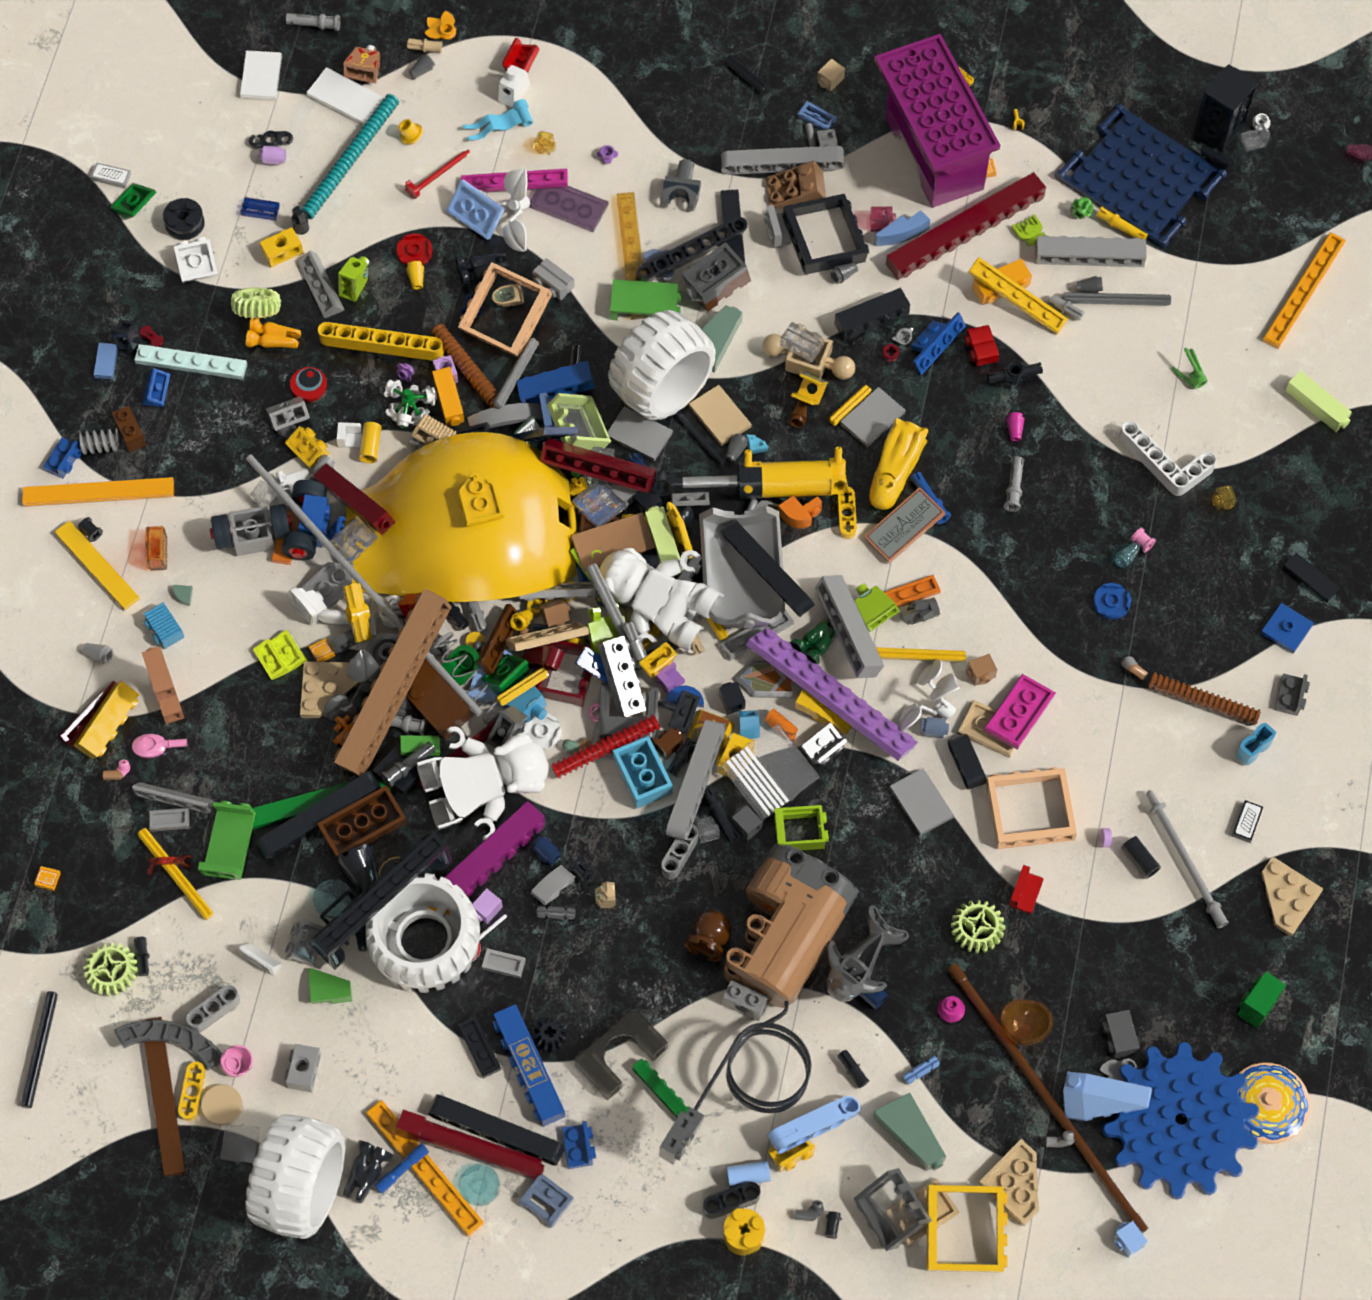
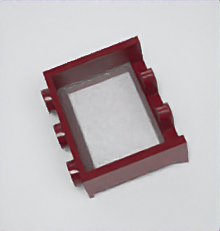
[535,641,592,708]

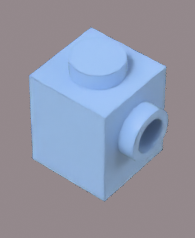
[1114,1221,1148,1258]

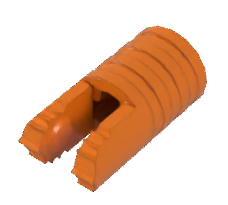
[764,709,798,742]

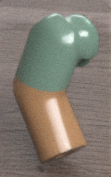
[562,738,592,754]

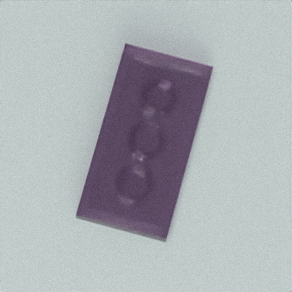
[529,186,609,233]

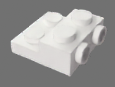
[174,237,218,283]

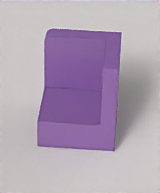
[656,661,685,695]

